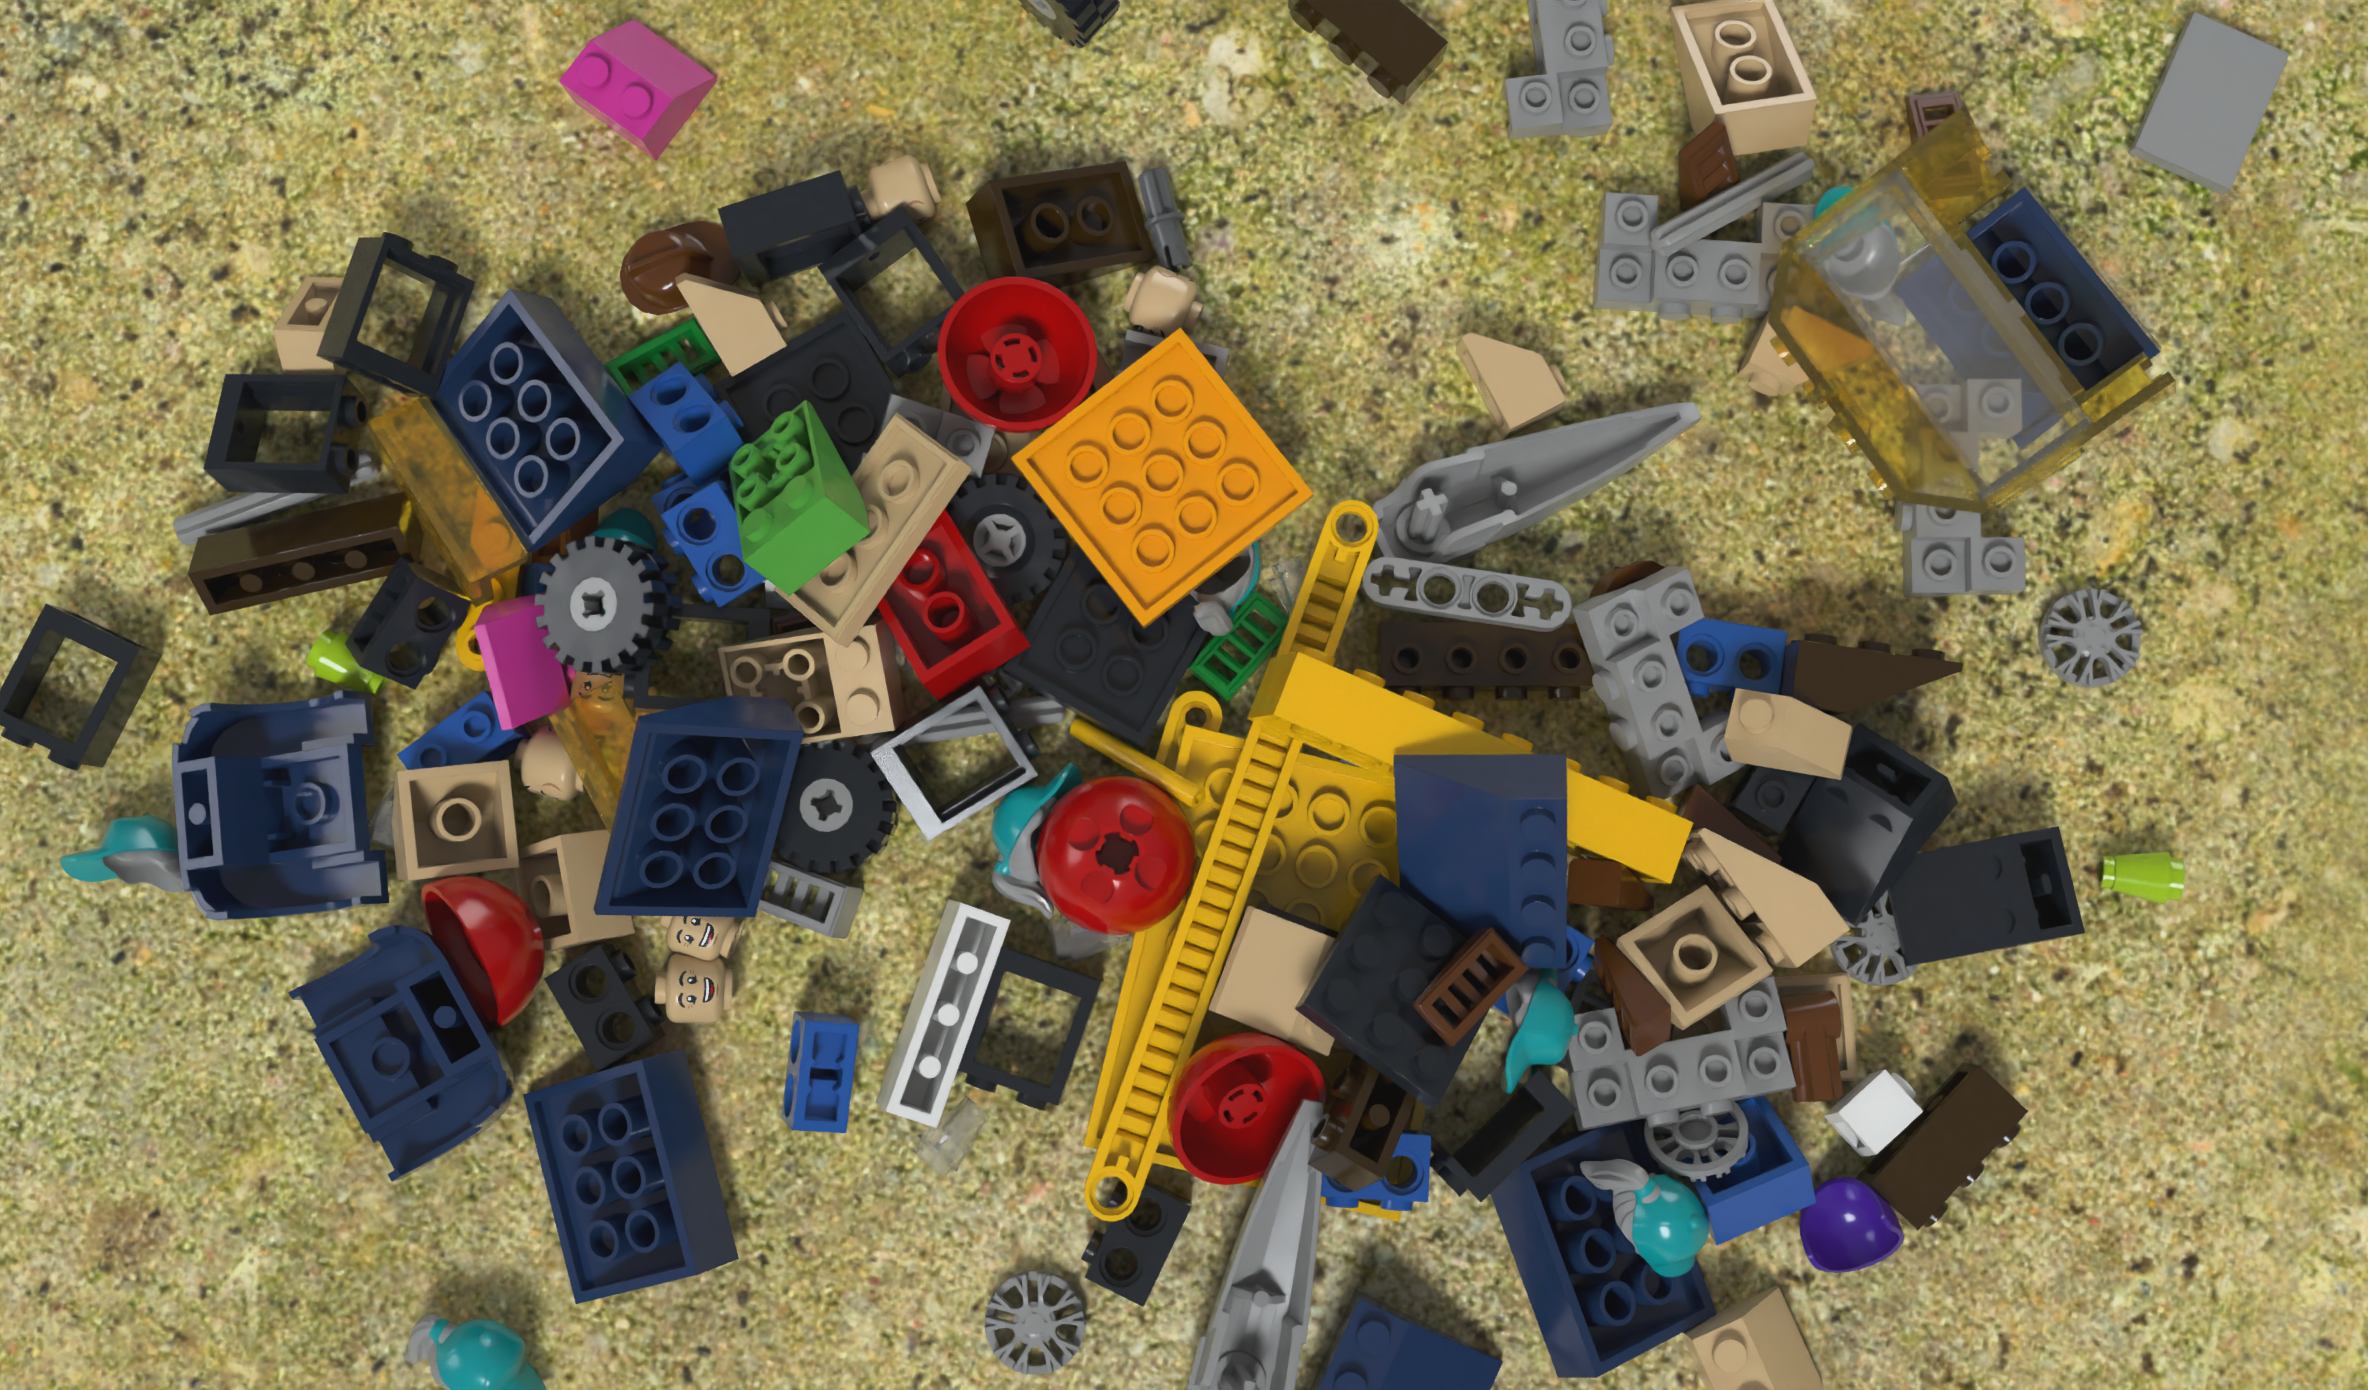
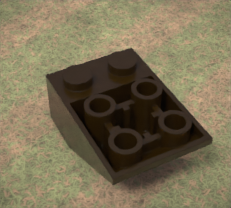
[1779,633,1963,717]

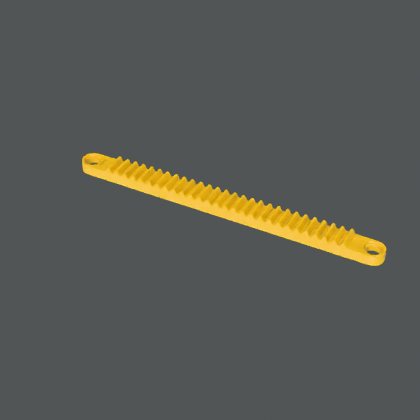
[1084,500,1379,1222]

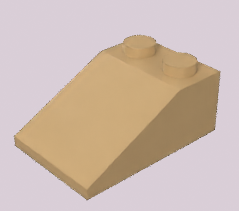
[1670,0,1817,156]

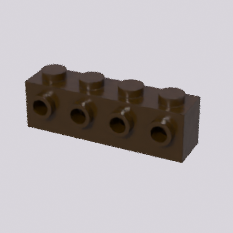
[188,491,424,616]
[1377,622,1594,701]
[1308,1054,1416,1191]

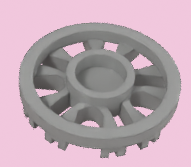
[2039,589,2143,688]
[1829,890,1920,986]
[1644,1101,1749,1182]
[985,1270,1086,1375]

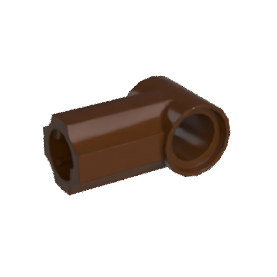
[1779,990,1843,1102]

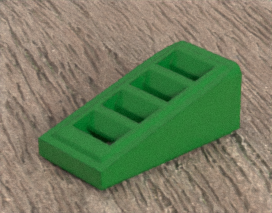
[603,317,722,402]
[1188,591,1289,704]

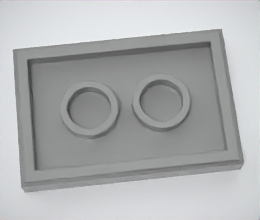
[2128,11,2290,195]

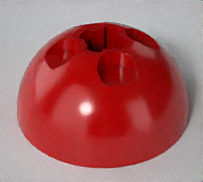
[938,276,1097,433]
[1036,775,1197,935]
[421,876,545,1029]
[1167,1032,1326,1185]

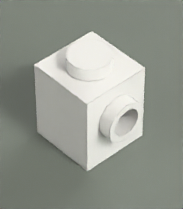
[1824,1069,1923,1157]

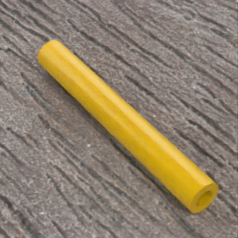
[1070,717,1205,809]

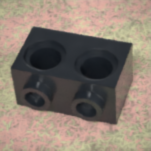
[345,556,471,690]
[1723,764,1816,837]
[544,944,666,1072]
[1081,1179,1192,1307]

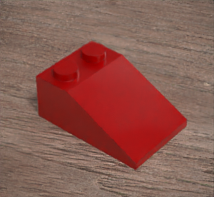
[877,508,1031,703]

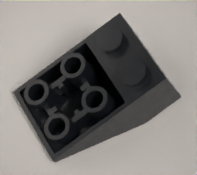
[1777,723,1958,927]
[1887,826,2085,967]

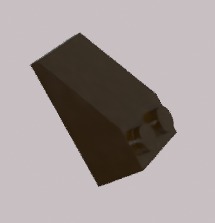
[966,161,1155,289]

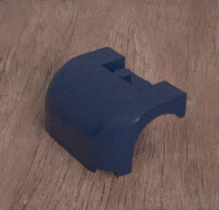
[172,690,389,921]
[288,925,514,1181]

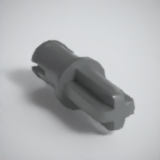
[1138,167,1193,273]

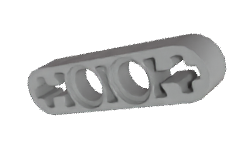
[1363,557,1572,632]

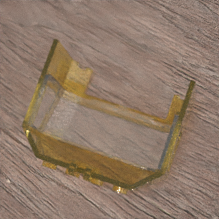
[1768,106,2176,516]

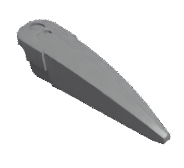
[1372,402,1702,581]
[1186,1098,1323,1390]

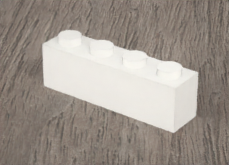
[876,899,1011,1128]

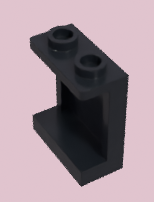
[1430,1060,1577,1202]

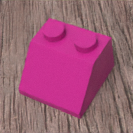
[559,19,717,160]
[474,592,576,731]

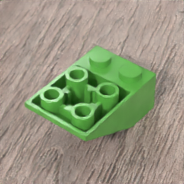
[728,400,871,596]

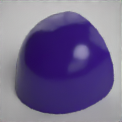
[1800,1177,1904,1273]

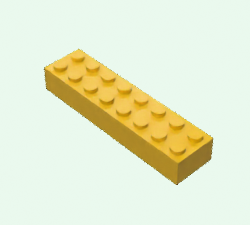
[1247,647,1693,884]

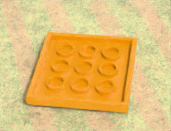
[1011,327,1314,628]

